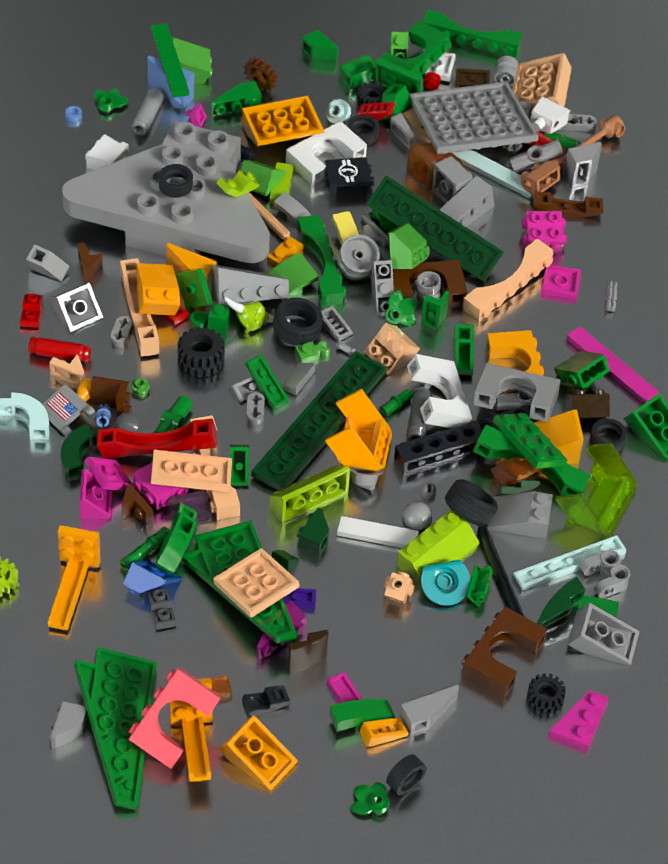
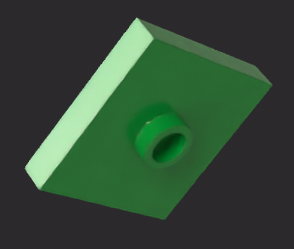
[175,268,213,308]

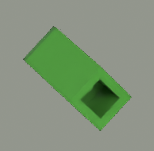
[390,32,408,59]

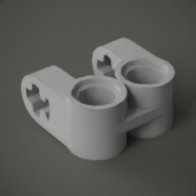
[579,550,630,598]

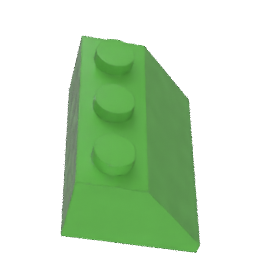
[389,223,430,269]

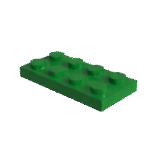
[493,413,568,469]

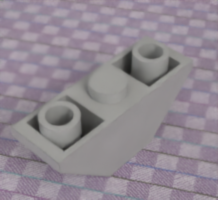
[371,260,395,316]

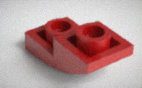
[20,293,43,328]

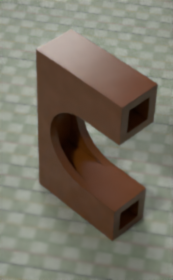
[392,260,468,305]
[461,607,547,697]

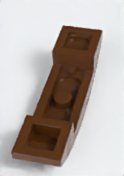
[533,191,604,218]

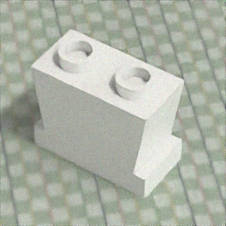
[85,134,129,170]

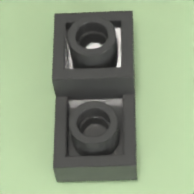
[147,588,176,630]

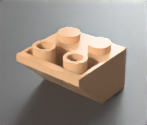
[364,323,420,375]

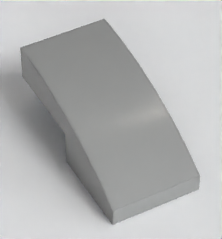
[273,192,311,226]

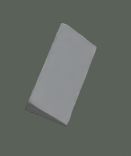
[281,363,315,396]
[229,377,262,402]

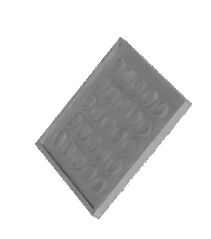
[410,82,538,154]

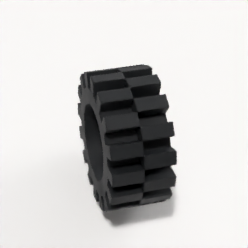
[357,81,386,106]
[527,673,566,714]

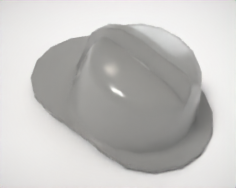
[349,467,384,490]

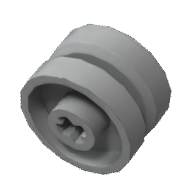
[336,235,380,281]

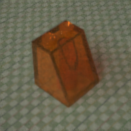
[407,143,462,191]

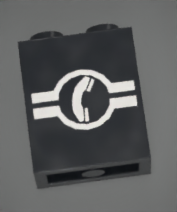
[325,157,374,197]

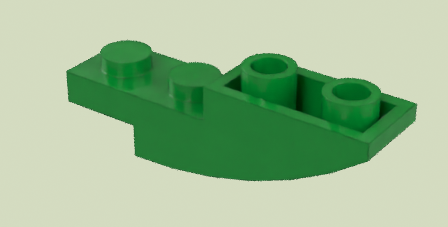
[155,503,198,575]

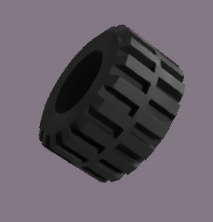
[178,327,225,377]

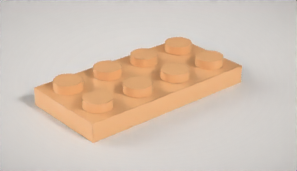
[151,450,232,492]

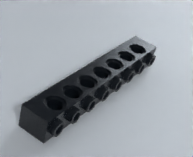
[394,404,540,474]

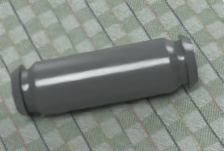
[406,387,432,441]

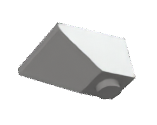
[50,283,103,332]

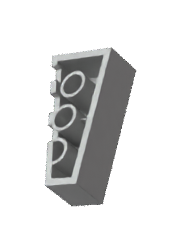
[440,175,495,227]
[211,264,289,304]

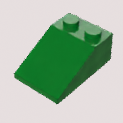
[623,393,668,460]

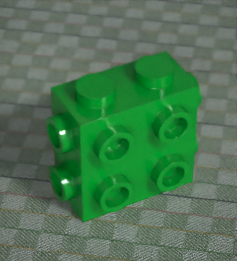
[554,350,610,389]

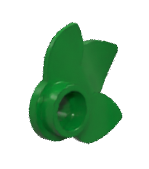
[94,88,128,111]
[385,290,418,326]
[350,782,390,815]

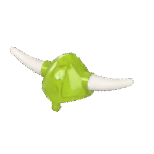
[224,297,290,333]

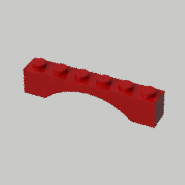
[97,418,217,459]

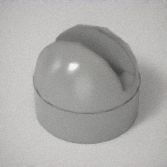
[421,483,437,500]

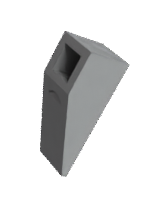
[400,685,459,736]

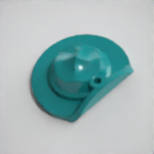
[421,560,470,606]

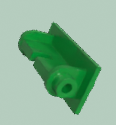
[466,564,493,608]

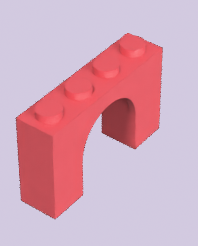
[129,667,221,769]

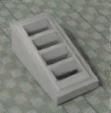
[390,113,415,150]
[321,305,354,341]

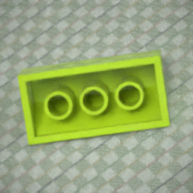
[270,465,350,524]
[396,510,480,586]

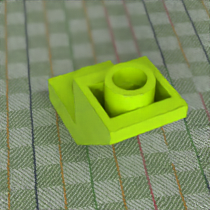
[217,170,259,198]

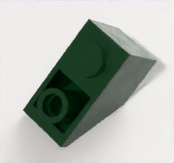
[297,507,329,556]

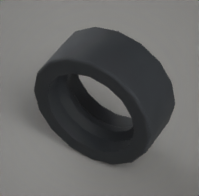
[347,115,379,146]
[159,164,193,198]
[590,418,627,455]
[386,754,427,795]

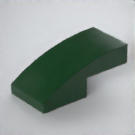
[496,480,540,496]

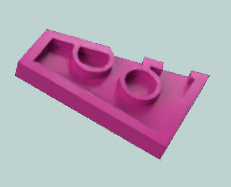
[549,690,609,750]

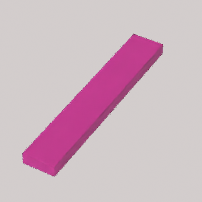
[566,327,659,404]

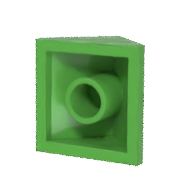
[241,160,286,196]

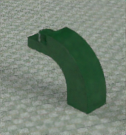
[61,424,110,481]

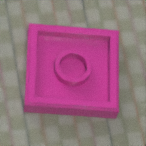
[541,265,581,300]
[84,457,133,491]

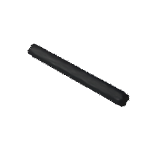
[477,526,525,617]

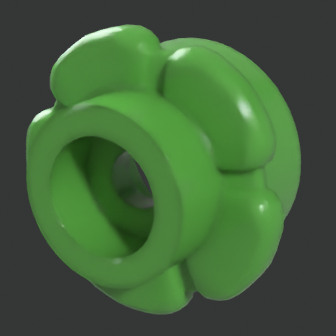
[131,378,150,396]

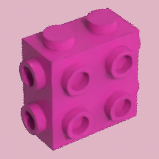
[522,211,567,252]
[132,461,188,510]

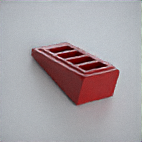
[357,102,396,120]

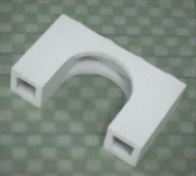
[286,121,367,186]
[407,354,472,428]

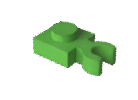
[295,341,330,363]

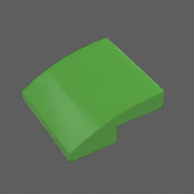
[268,253,319,297]

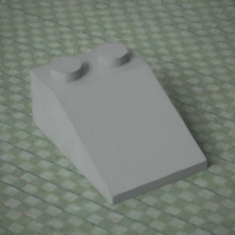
[488,491,553,539]
[568,603,639,666]

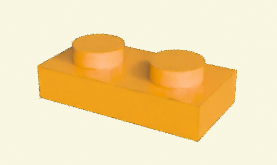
[267,236,304,266]

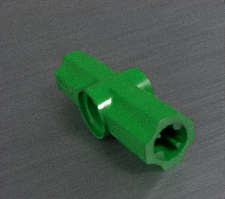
[153,395,193,433]

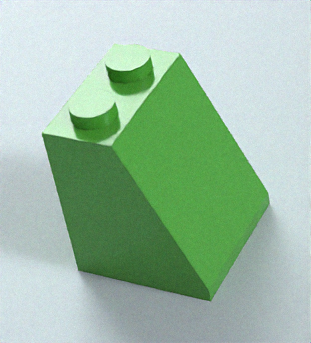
[172,37,213,84]

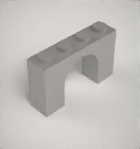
[474,363,560,422]

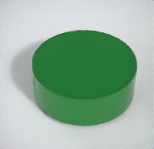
[190,311,208,328]

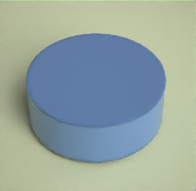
[65,106,82,122]

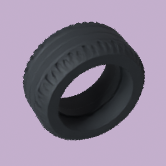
[273,297,323,346]
[445,479,498,526]

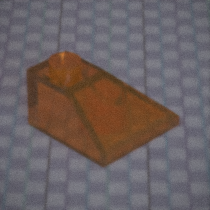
[491,457,542,487]

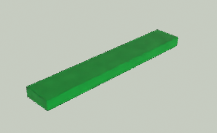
[150,23,189,98]

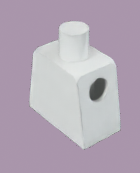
[530,97,570,134]

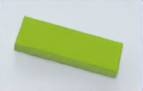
[269,163,294,204]

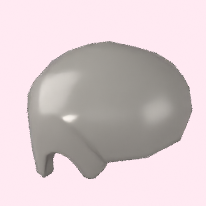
[402,501,432,530]

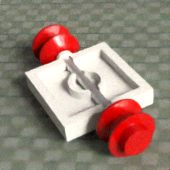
[422,49,456,90]

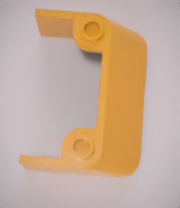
[325,389,392,472]

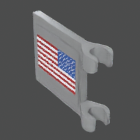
[42,384,96,438]

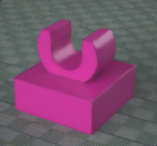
[184,104,207,127]

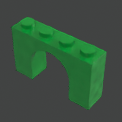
[380,21,452,76]

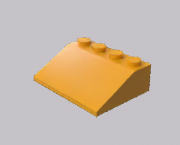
[242,96,324,146]

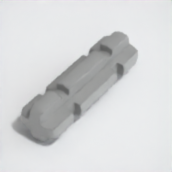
[605,281,618,312]

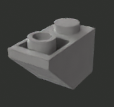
[26,244,70,282]
[48,701,88,749]

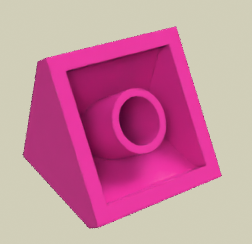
[79,469,113,519]

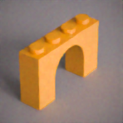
[486,330,544,394]

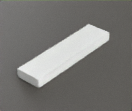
[337,516,419,548]

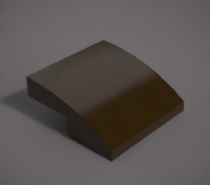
[455,68,490,88]
[288,630,329,673]

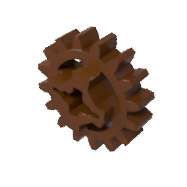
[243,57,278,92]

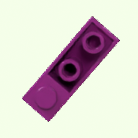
[257,601,307,660]

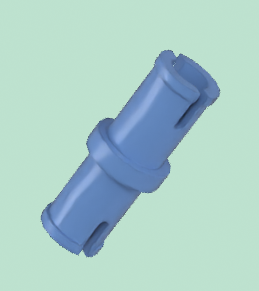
[96,404,111,427]

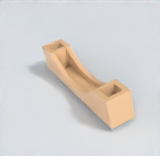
[463,239,553,321]
[120,258,159,357]
[190,415,240,520]

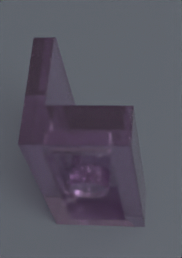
[168,490,212,523]

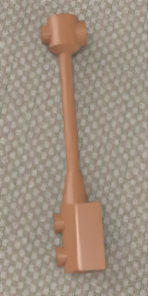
[521,115,625,194]

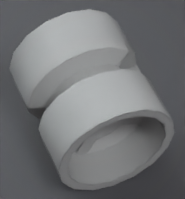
[494,56,519,87]
[416,271,441,305]

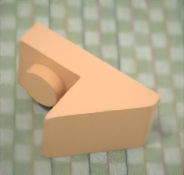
[50,355,85,386]

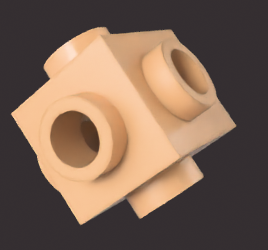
[384,571,415,605]

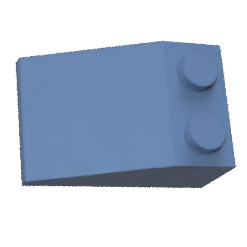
[148,55,194,110]

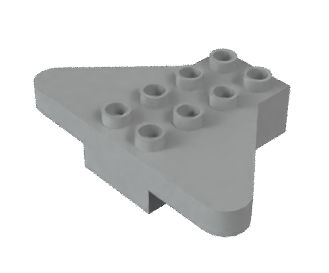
[62,121,270,263]

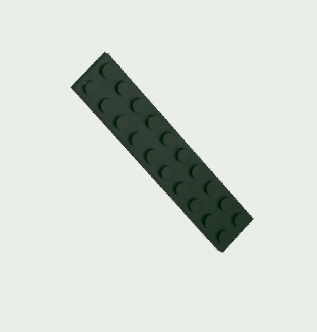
[251,351,387,491]

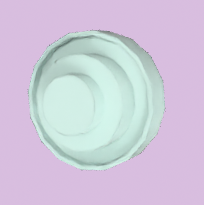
[326,99,351,124]

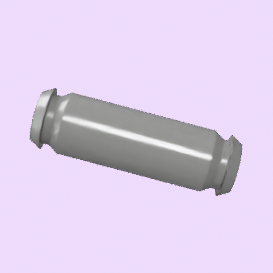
[132,88,164,135]

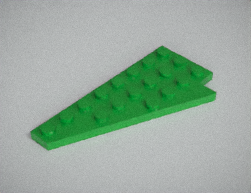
[182,520,297,644]
[74,647,157,810]

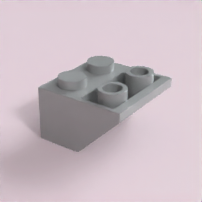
[564,142,602,188]

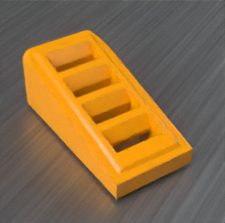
[360,717,408,747]

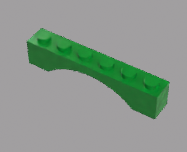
[422,10,523,58]
[297,214,346,308]
[473,425,591,503]

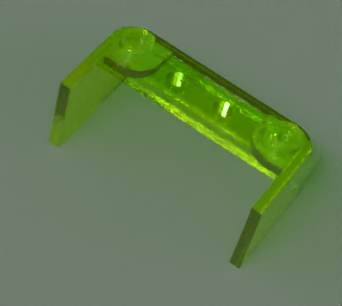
[556,442,637,535]

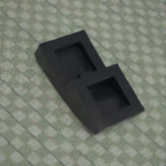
[242,685,290,716]

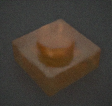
[211,675,232,699]

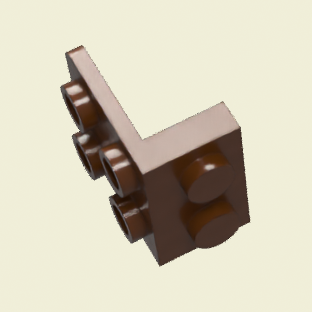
[91,376,132,417]

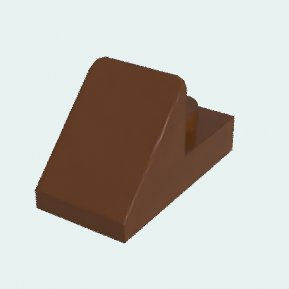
[78,242,103,282]
[122,484,153,525]

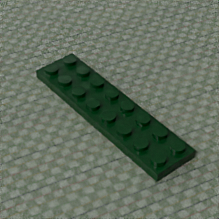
[366,175,504,282]

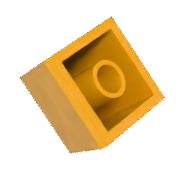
[534,410,584,464]

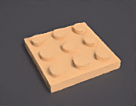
[213,548,299,618]

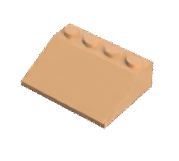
[513,53,572,114]

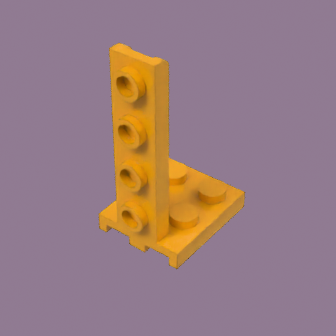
[48,525,101,631]
[169,678,213,782]

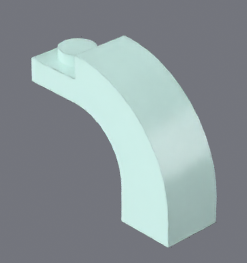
[0,392,50,440]

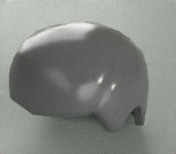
[114,412,138,433]

